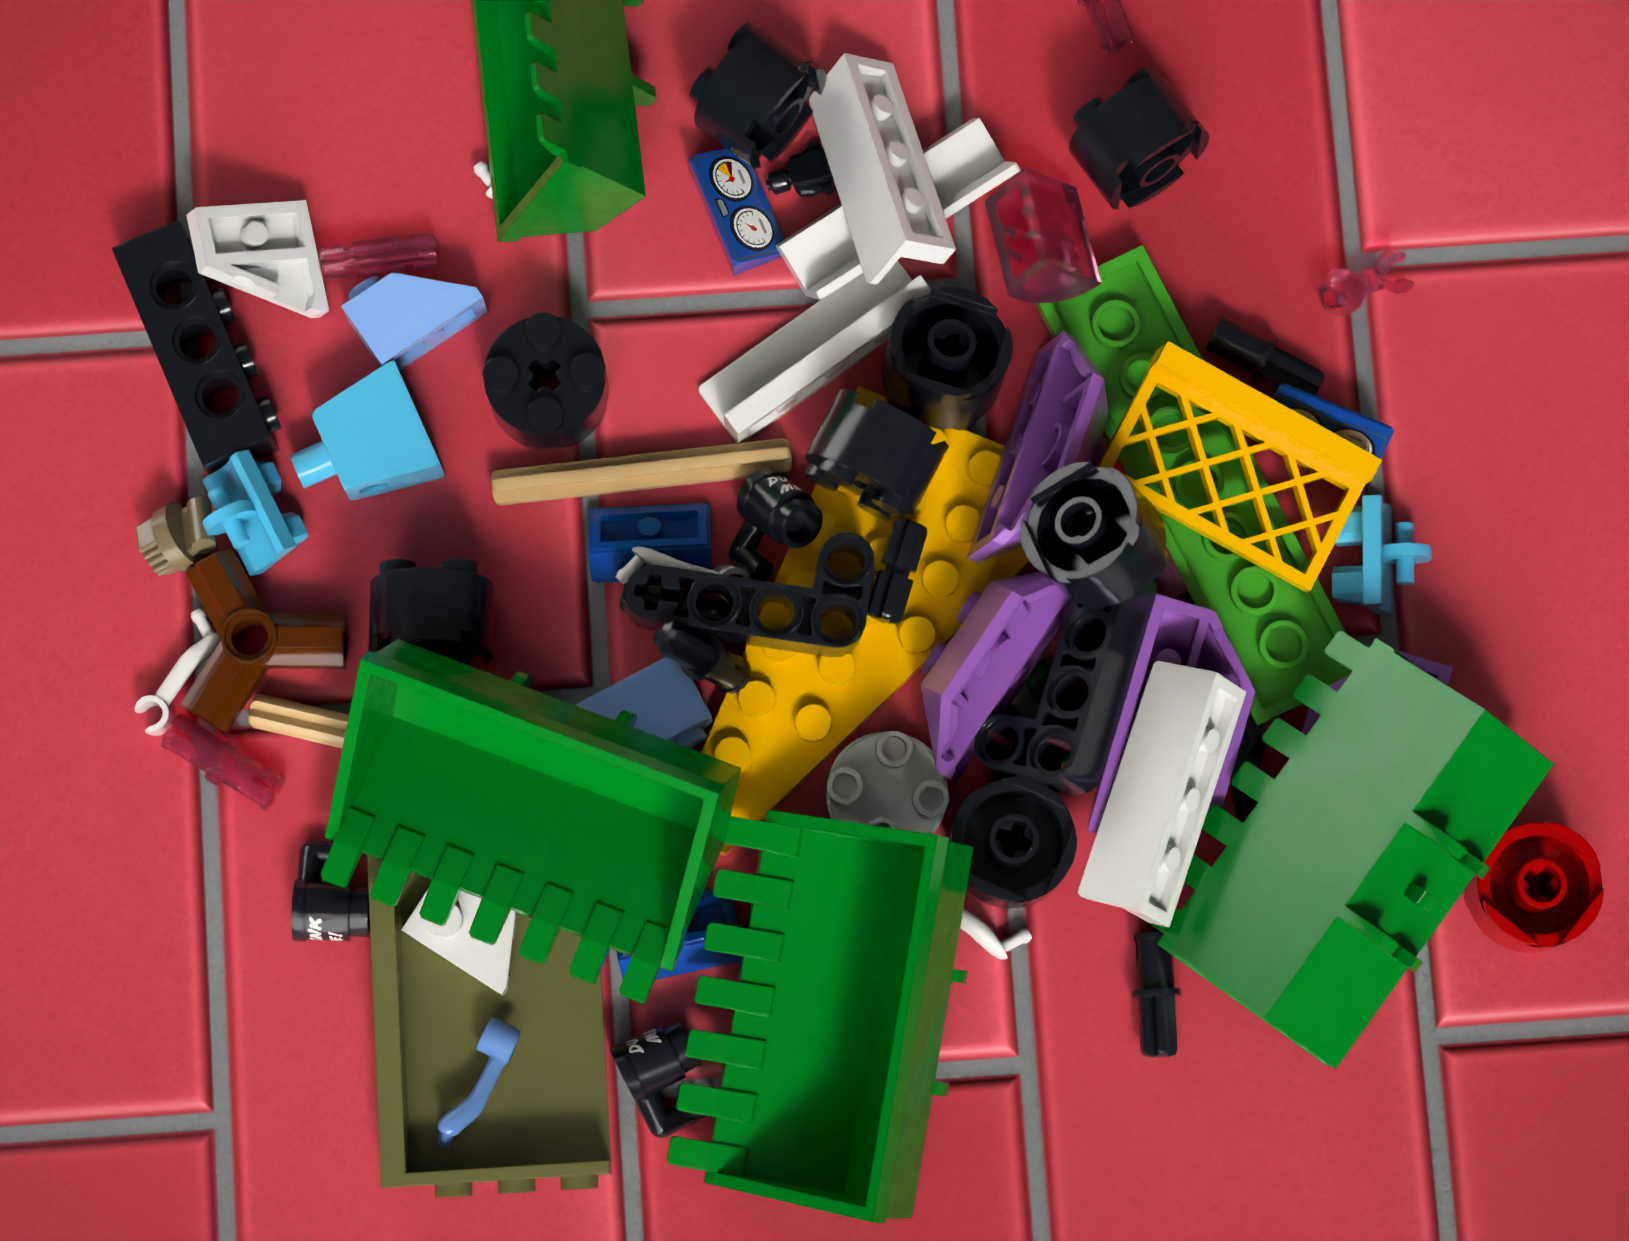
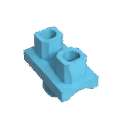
[202,449,308,576]
[1332,495,1432,614]

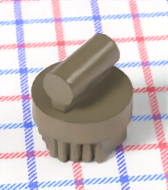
[136,497,216,576]

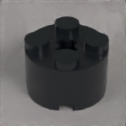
[690,22,826,169]
[1069,66,1209,210]
[881,287,1013,431]
[482,312,609,449]
[804,389,949,521]
[1020,462,1168,610]
[368,558,494,666]
[949,776,1077,909]

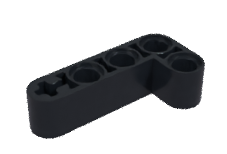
[625,532,875,657]
[974,578,1157,795]

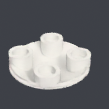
[826,731,949,834]

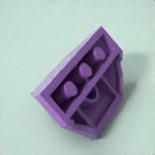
[967,331,1109,563]
[921,572,1071,785]
[1087,594,1255,834]

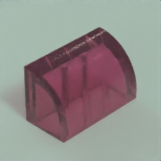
[985,167,1102,303]

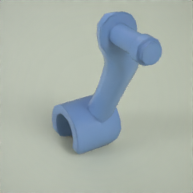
[437,1018,520,1148]

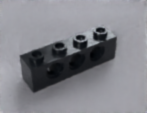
[112,220,282,475]

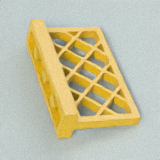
[1097,341,1382,592]

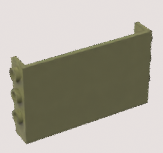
[367,855,612,1198]

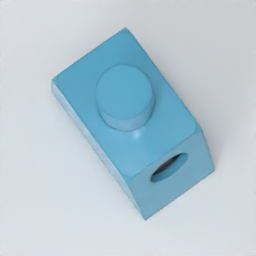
[289,360,445,500]

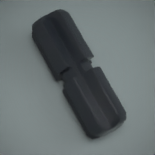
[868,519,927,624]

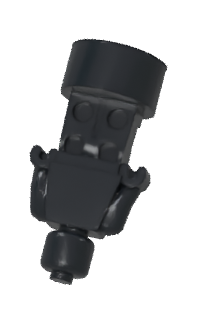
[765,141,834,197]

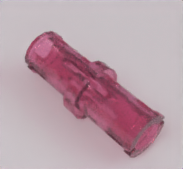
[161,713,286,810]

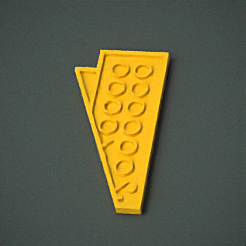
[701,386,1031,856]

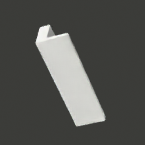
[809,53,956,284]
[775,118,1021,300]
[699,261,931,443]
[1078,661,1246,928]

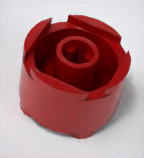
[1464,822,1604,953]

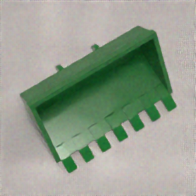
[471,0,656,242]
[1148,631,1554,1069]
[321,639,741,1004]
[666,810,974,1223]

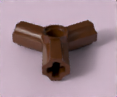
[180,548,348,734]

